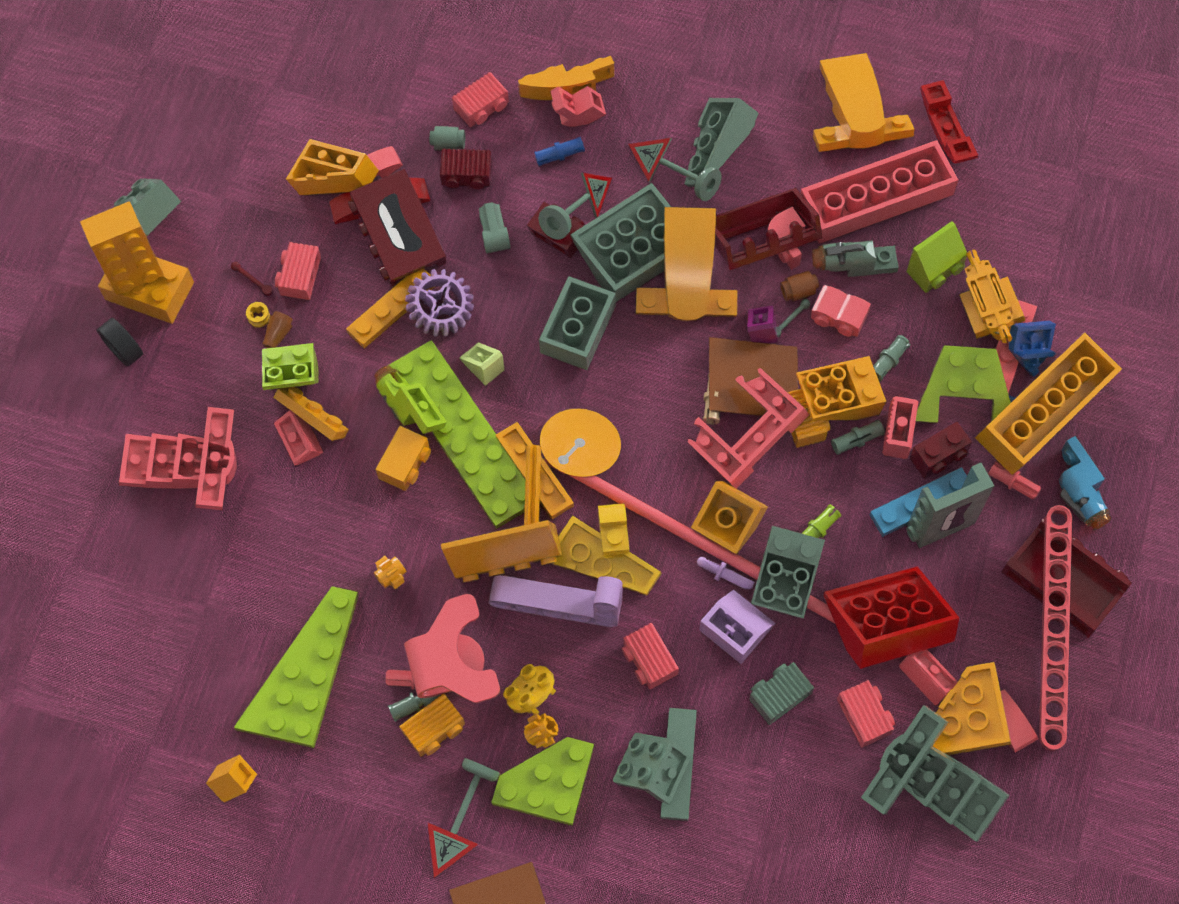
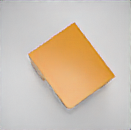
[206,755,257,802]

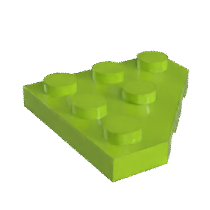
[492,737,594,826]

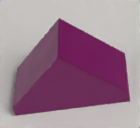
[747,305,778,344]

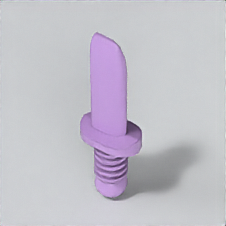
[697,557,755,589]

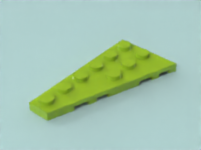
[234,586,359,748]

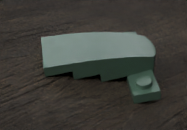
[861,705,1010,842]

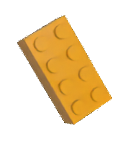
[80,201,164,295]

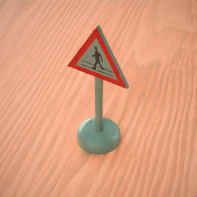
[628,138,722,201]
[538,173,612,240]
[427,758,500,878]

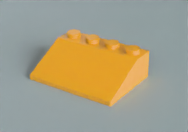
[441,520,562,583]

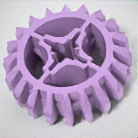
[405,269,474,336]

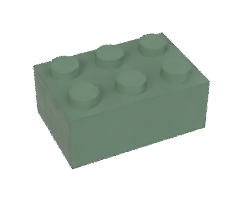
[539,276,616,370]

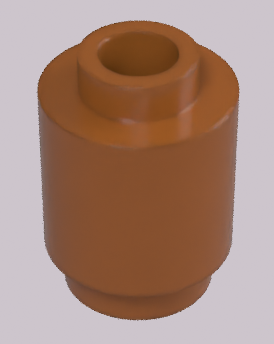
[780,271,819,302]

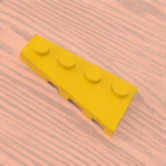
[551,516,662,596]

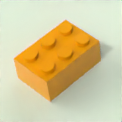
[98,257,194,324]

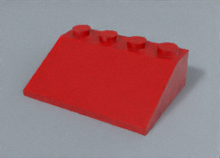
[823,566,960,669]

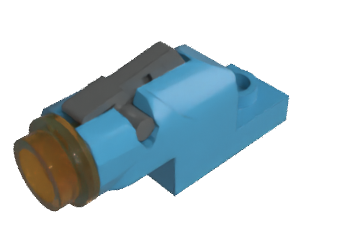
[1059,436,1112,531]

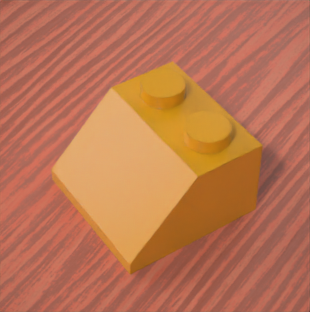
[691,481,768,554]

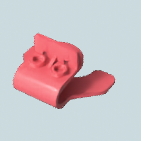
[404,594,500,703]

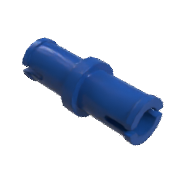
[534,137,585,167]

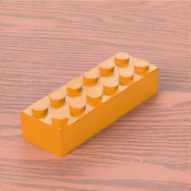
[975,333,1122,475]

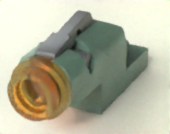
[812,241,899,277]

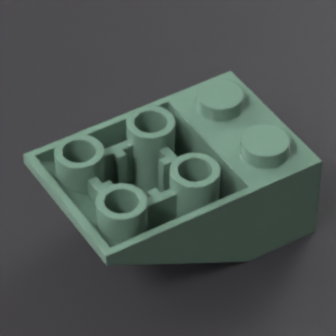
[751,526,825,619]

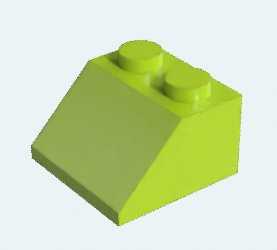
[906,221,967,293]

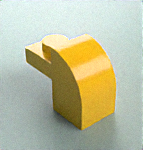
[598,503,629,555]

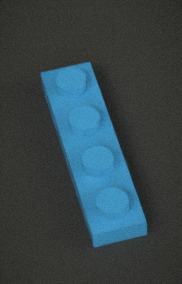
[869,467,967,537]

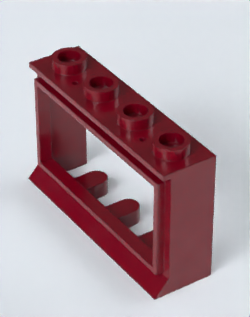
[714,188,823,271]

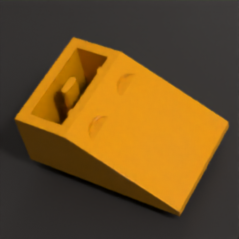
[796,356,886,420]

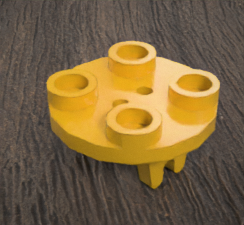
[503,664,556,715]

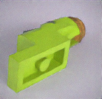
[374,365,447,434]

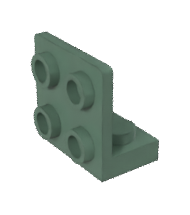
[613,733,692,805]

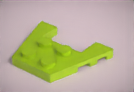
[915,345,1011,423]

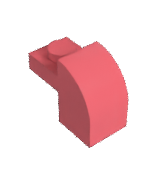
[551,86,606,127]
[766,207,806,270]

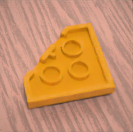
[933,662,1011,755]

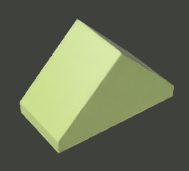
[460,342,504,386]

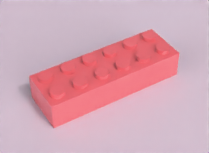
[801,140,958,244]

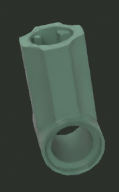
[479,202,511,253]

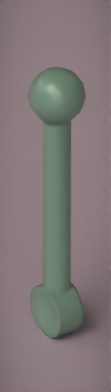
[776,299,810,337]

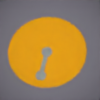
[540,409,621,477]

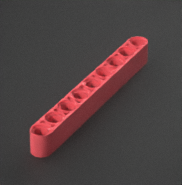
[1039,505,1072,751]

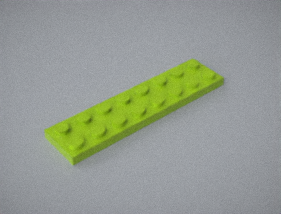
[388,340,540,529]

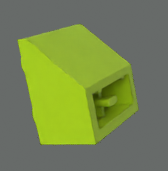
[262,343,319,390]

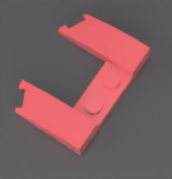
[688,368,809,489]

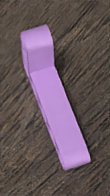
[488,575,623,627]

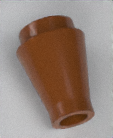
[262,311,293,348]

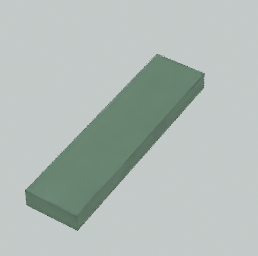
[660,708,697,821]

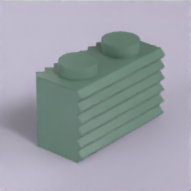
[749,662,814,725]

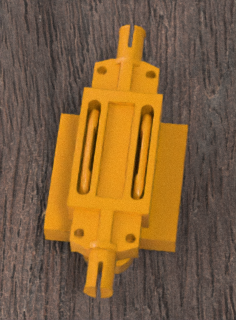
[959,250,1025,343]

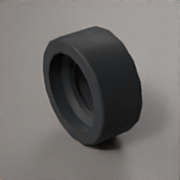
[96,318,143,366]

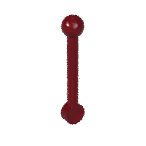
[231,261,273,296]

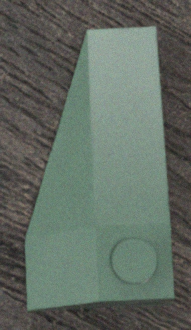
[685,98,759,187]

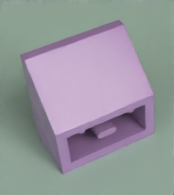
[699,590,775,664]

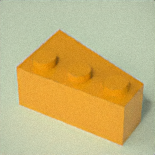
[286,139,379,195]

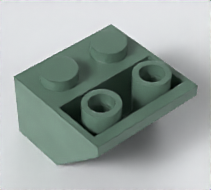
[114,178,181,236]

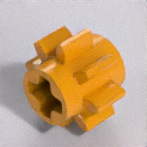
[373,556,407,589]
[524,713,558,748]

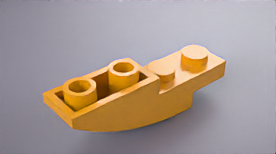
[518,56,614,100]

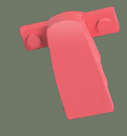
[119,407,237,510]

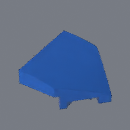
[1009,321,1056,377]

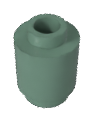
[429,126,465,151]

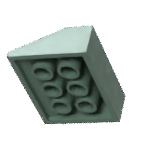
[571,183,671,302]

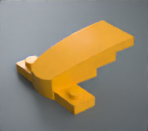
[813,53,914,152]
[636,207,737,321]

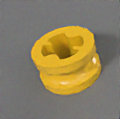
[246,302,270,328]

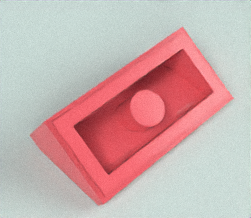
[274,410,323,466]
[899,649,958,706]

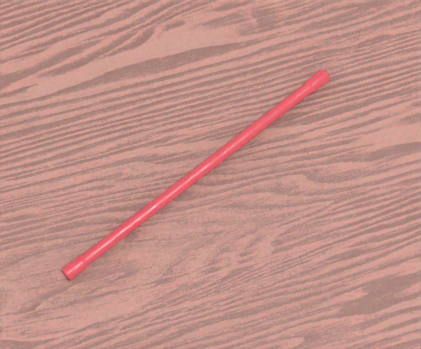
[544,458,835,624]

